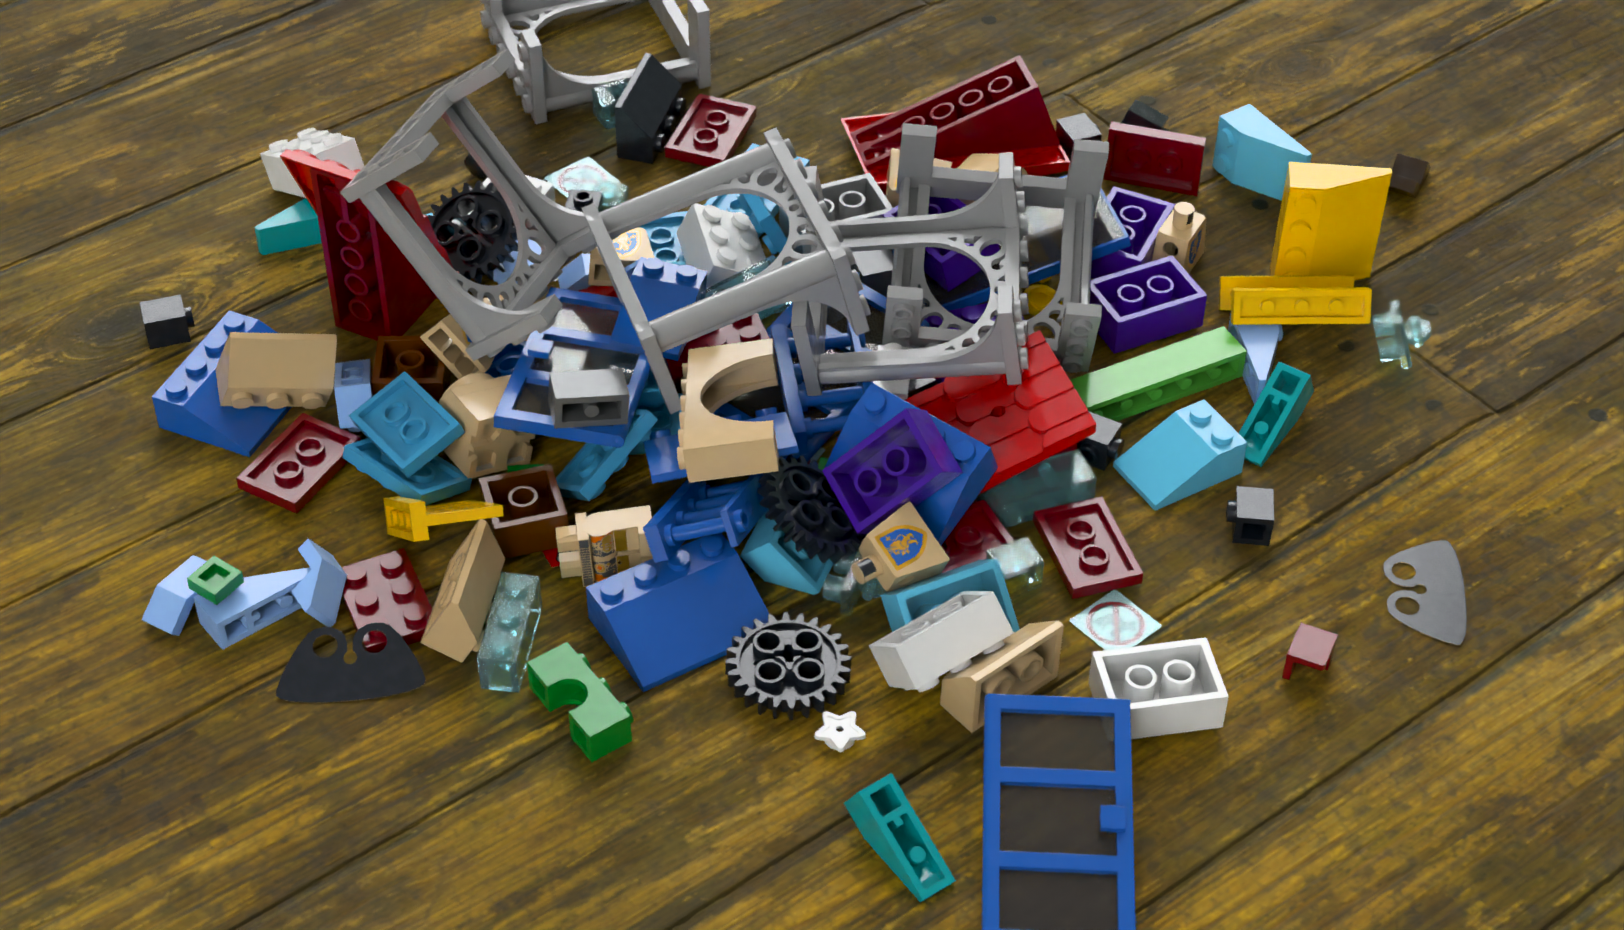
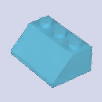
[740,509,833,595]
[880,559,1020,632]

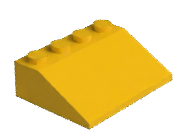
[1270,162,1392,281]

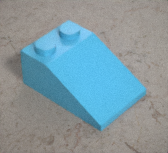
[1212,104,1312,201]
[1113,399,1247,511]

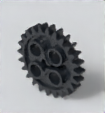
[427,181,518,284]
[757,454,866,564]
[725,612,852,720]

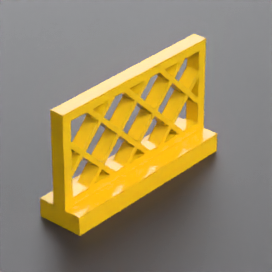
[383,496,504,542]

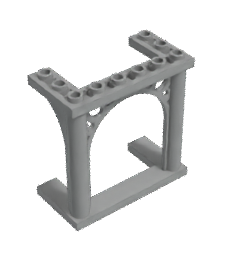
[480,0,711,124]
[340,49,621,361]
[882,123,1109,373]
[582,128,871,414]
[791,152,1029,396]

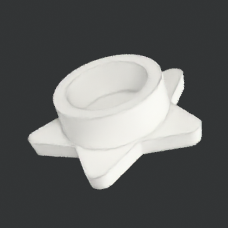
[814,711,866,752]

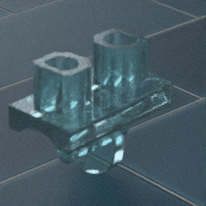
[1372,300,1432,369]
[823,549,887,616]

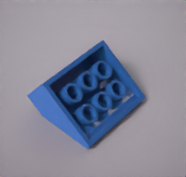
[152,310,292,457]
[824,383,998,545]
[643,407,799,484]
[586,533,769,692]

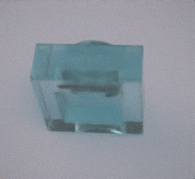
[591,178,628,210]

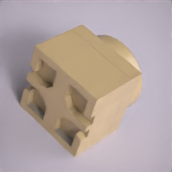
[439,372,541,479]

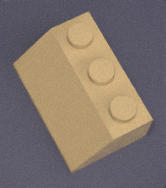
[215,332,337,409]
[421,519,505,663]
[940,620,1064,733]

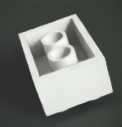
[260,128,364,198]
[676,203,768,298]
[869,591,1014,692]
[1088,638,1229,742]

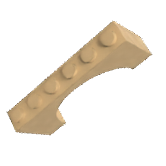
[677,338,779,483]

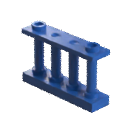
[771,319,870,456]
[643,473,768,563]

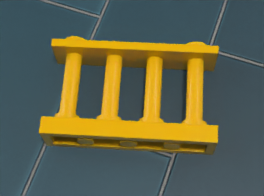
[1219,275,1372,325]

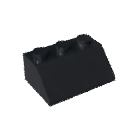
[614,53,686,164]

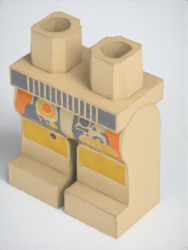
[555,505,653,587]

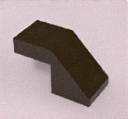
[1389,153,1431,198]

